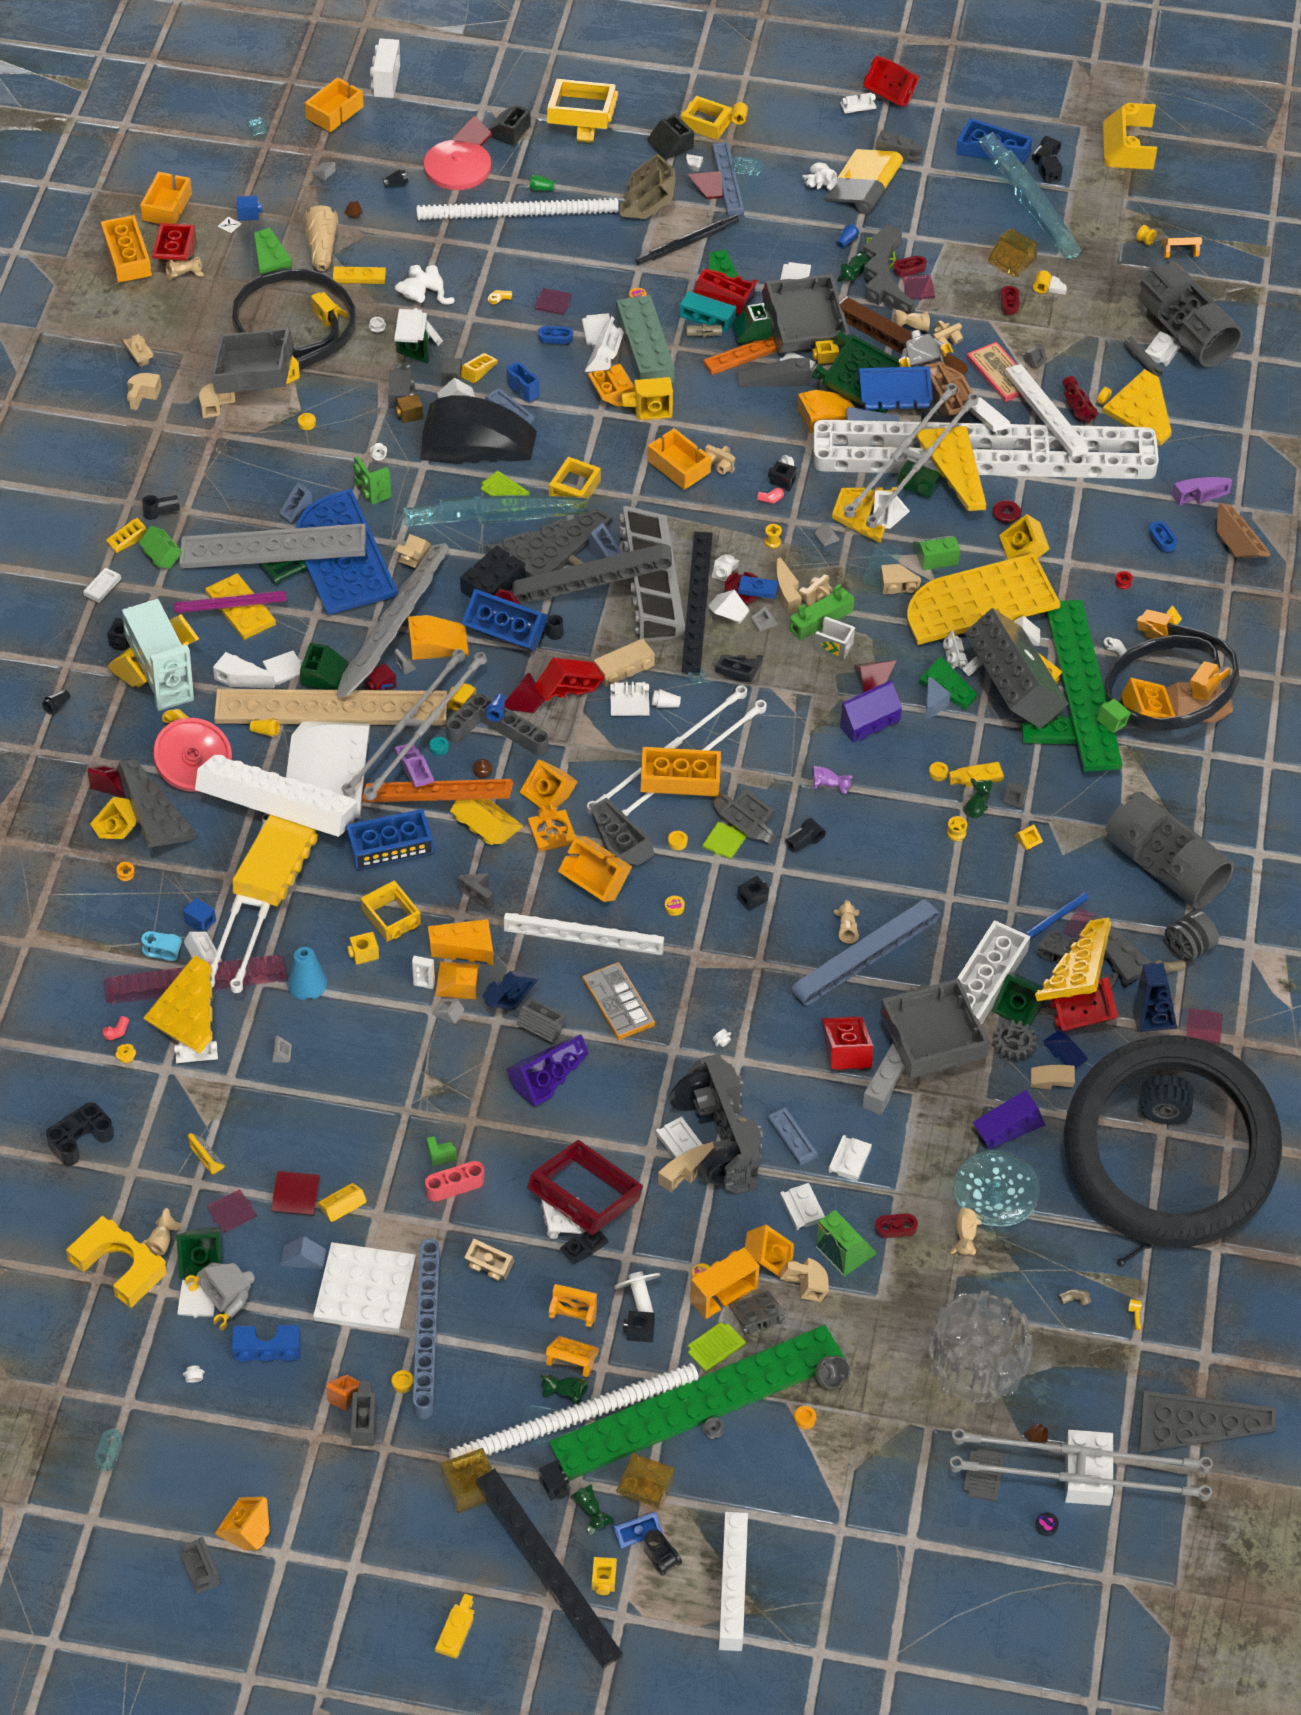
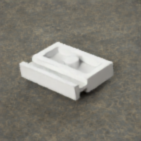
[413,308,443,346]
[1145,331,1182,366]
[656,1117,703,1159]
[829,1135,872,1182]
[780,1183,825,1231]

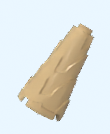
[303,205,338,271]

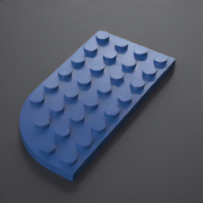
[296,488,398,615]

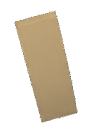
[776,558,802,615]
[658,1142,714,1193]

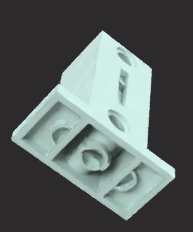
[122,599,194,712]

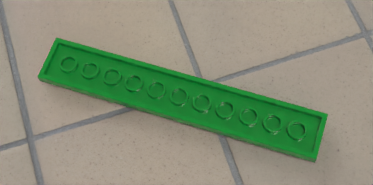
[1046,600,1123,772]

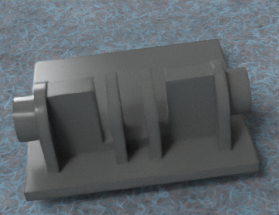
[1036,930,1079,964]
[729,1290,786,1334]

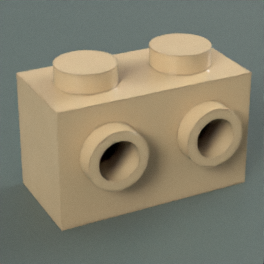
[464,1239,515,1281]

